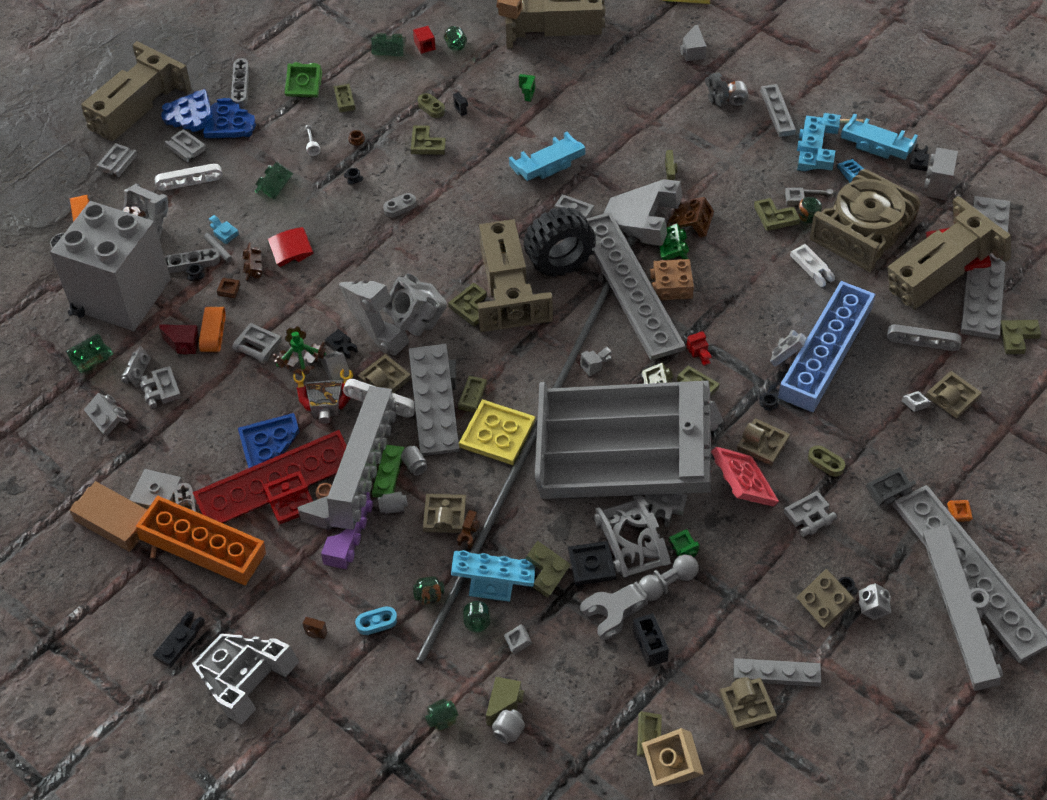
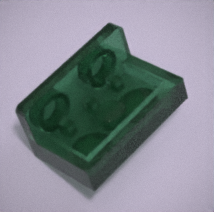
[371,33,406,56]
[254,161,293,199]
[66,334,114,373]

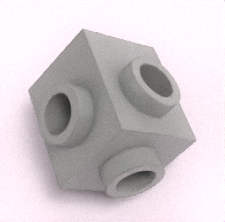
[859,583,891,620]

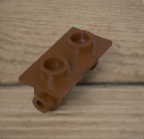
[242,242,262,281]

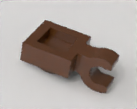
[457,510,480,549]

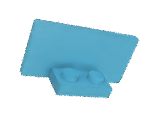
[451,550,535,602]

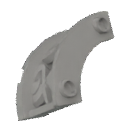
[122,184,168,238]
[594,495,671,578]

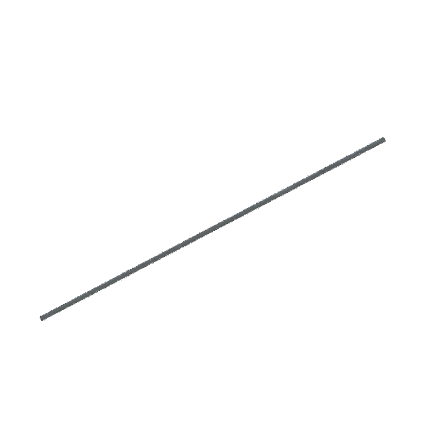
[416,236,636,664]

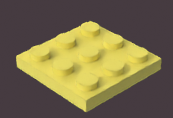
[459,399,536,465]

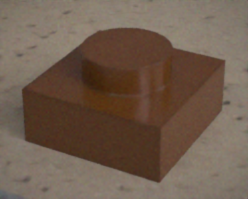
[217,278,241,299]
[302,617,328,639]

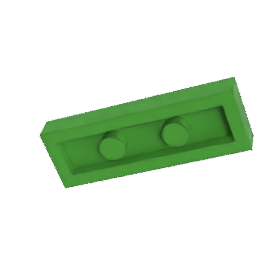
[372,445,404,498]

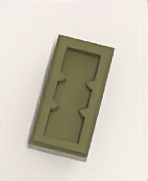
[333,84,356,113]
[665,150,677,181]
[458,376,487,413]
[637,711,662,758]

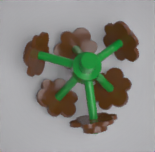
[273,326,327,376]

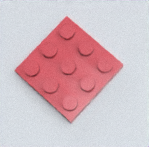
[711,447,779,507]

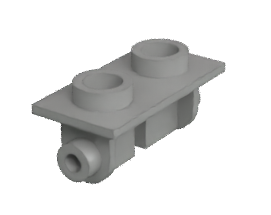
[121,346,151,387]

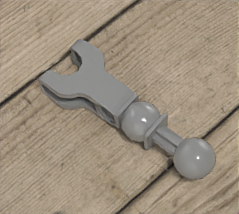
[580,555,699,640]

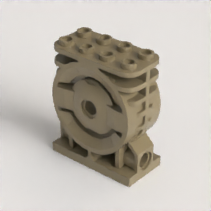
[810,169,920,272]

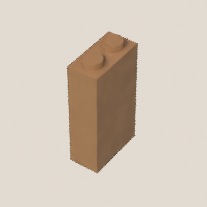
[70,481,147,552]

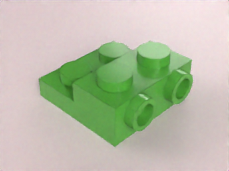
[285,62,322,98]

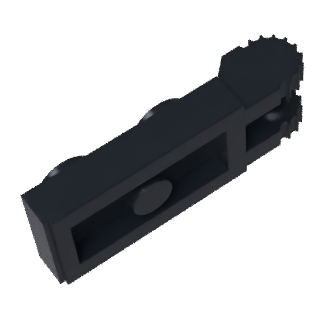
[153,611,205,668]

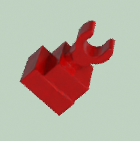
[686,331,712,366]

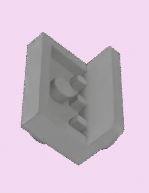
[84,393,129,435]

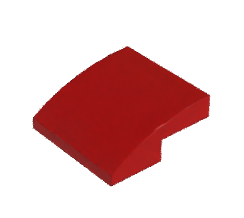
[268,227,314,267]
[263,471,313,525]

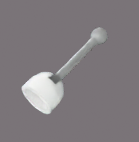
[305,125,320,156]

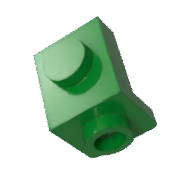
[668,529,700,557]

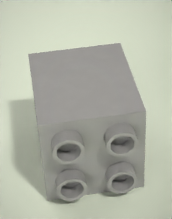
[50,201,171,331]

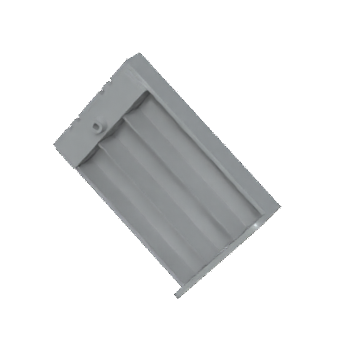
[535,381,711,499]

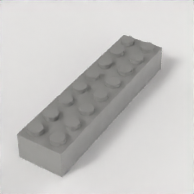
[327,386,396,530]

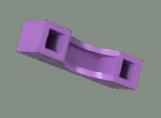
[321,492,373,569]

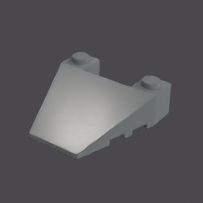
[603,179,682,246]
[339,281,409,356]
[192,633,299,725]

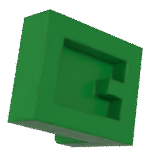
[519,74,536,102]

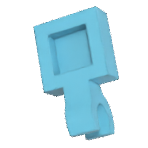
[209,215,239,244]

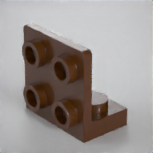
[667,197,714,237]

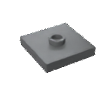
[129,469,182,508]

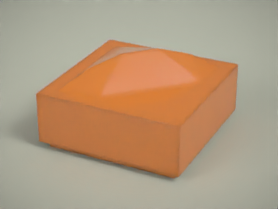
[947,500,973,522]

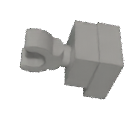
[580,347,612,377]

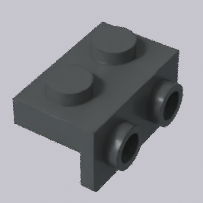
[866,467,916,506]

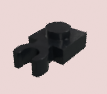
[909,144,929,171]
[325,329,358,359]

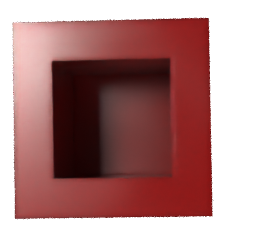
[413,26,436,54]

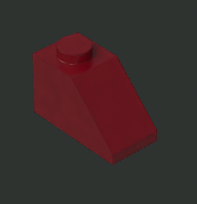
[159,324,199,355]

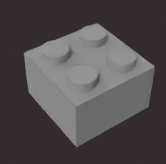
[924,148,958,200]

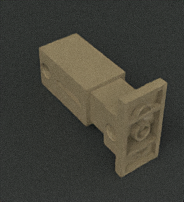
[506,0,605,49]
[81,41,192,141]
[888,196,1011,310]
[478,219,553,332]

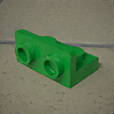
[660,224,689,260]

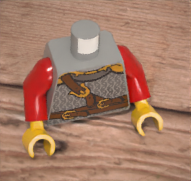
[293,369,353,424]

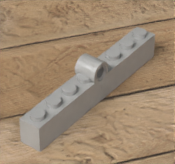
[923,525,1003,691]

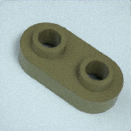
[417,93,445,118]
[808,445,845,476]

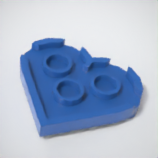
[161,89,213,132]
[203,98,256,138]

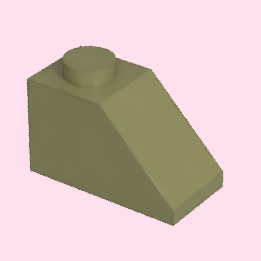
[486,677,525,726]

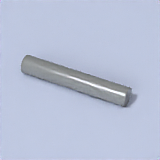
[204,233,232,262]

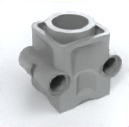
[382,274,447,336]

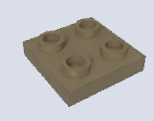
[358,354,411,393]
[926,371,982,419]
[737,418,790,466]
[423,494,466,533]
[796,569,856,629]
[719,677,777,731]

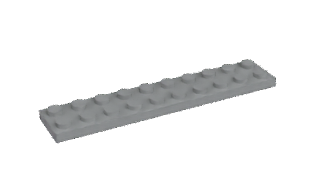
[960,196,1010,339]
[587,212,685,360]
[893,485,1047,663]

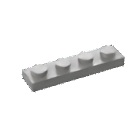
[761,84,796,137]
[733,658,821,687]

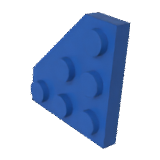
[238,413,299,468]

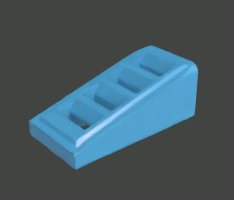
[837,159,864,183]

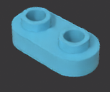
[355,606,397,635]

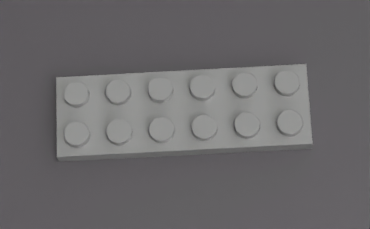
[409,344,460,456]

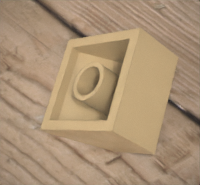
[642,728,704,787]

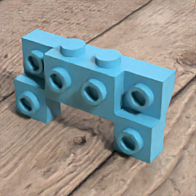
[797,113,841,171]
[841,114,918,160]
[509,132,585,181]

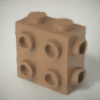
[650,259,694,300]

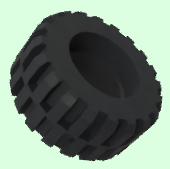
[523,207,596,277]

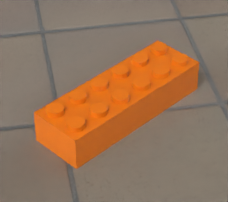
[136,495,266,586]

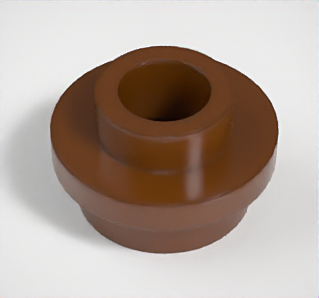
[348,130,365,146]

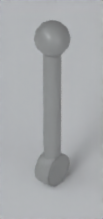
[804,189,833,196]

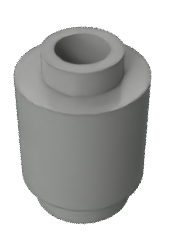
[401,446,427,476]
[378,491,408,514]

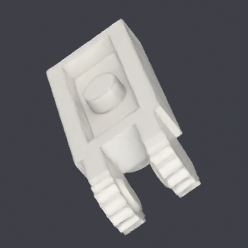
[790,244,835,287]

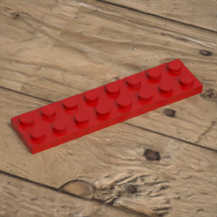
[193,430,347,523]

